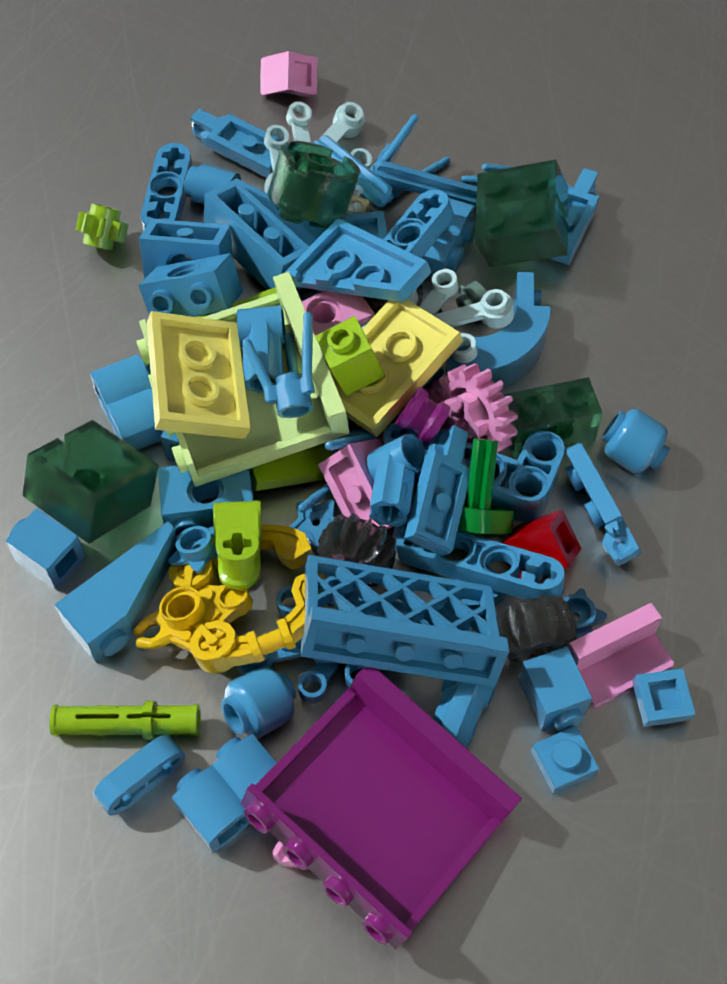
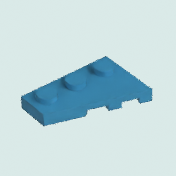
[284,218,432,302]

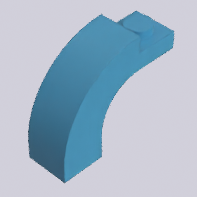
[446,272,551,389]

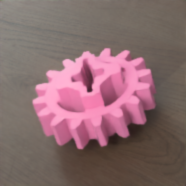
[435,363,518,453]

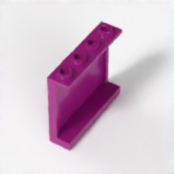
[240,667,522,950]

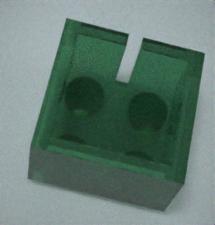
[475,159,568,267]
[22,420,159,544]

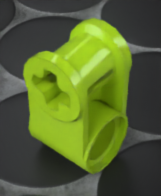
[213,501,262,590]

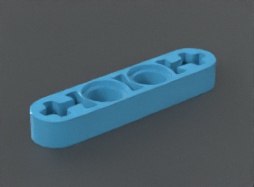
[392,520,565,604]

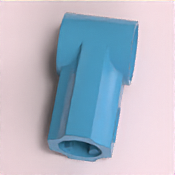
[237,305,286,393]
[367,434,426,527]
[433,675,500,749]

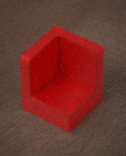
[501,509,582,579]

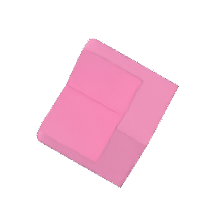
[260,51,318,97]

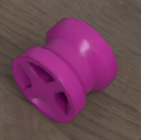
[395,387,451,444]

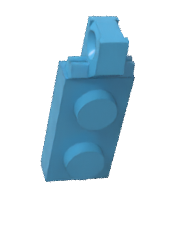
[190,108,292,178]
[532,168,600,265]
[404,425,470,556]
[564,443,642,566]

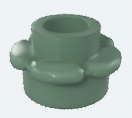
[456,281,487,321]

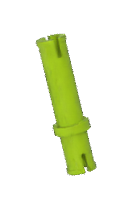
[49,700,201,740]

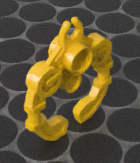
[133,524,327,674]

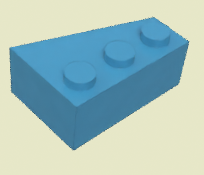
[204,179,326,291]

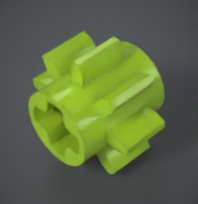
[75,203,129,250]

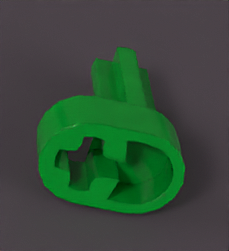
[458,438,515,534]

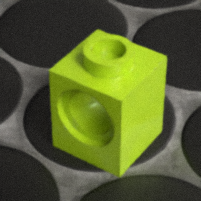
[315,316,386,396]

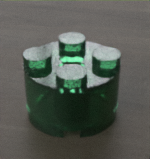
[267,141,360,228]

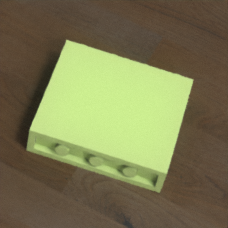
[137,272,350,487]

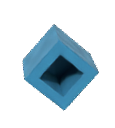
[5,508,86,590]
[518,646,592,731]

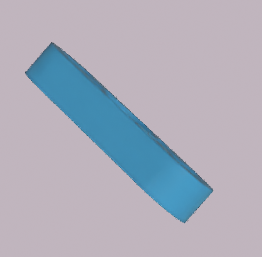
[141,143,192,230]
[383,190,454,258]

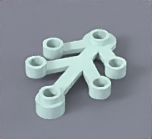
[264,102,372,202]
[361,269,515,363]

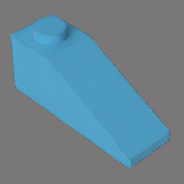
[54,521,177,663]

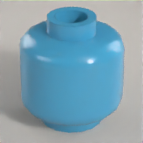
[601,408,670,474]
[221,666,296,738]

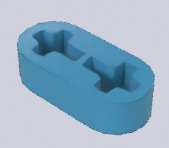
[93,734,185,816]

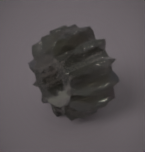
[316,513,397,587]
[497,595,578,662]

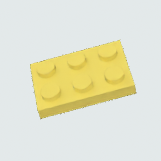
[328,299,463,438]
[147,311,250,439]

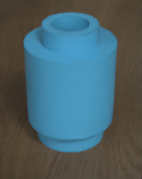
[184,164,241,205]

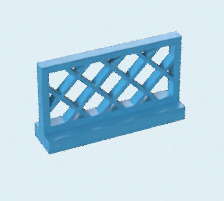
[301,555,509,687]

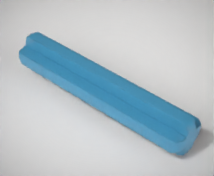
[313,135,394,207]
[374,161,487,210]

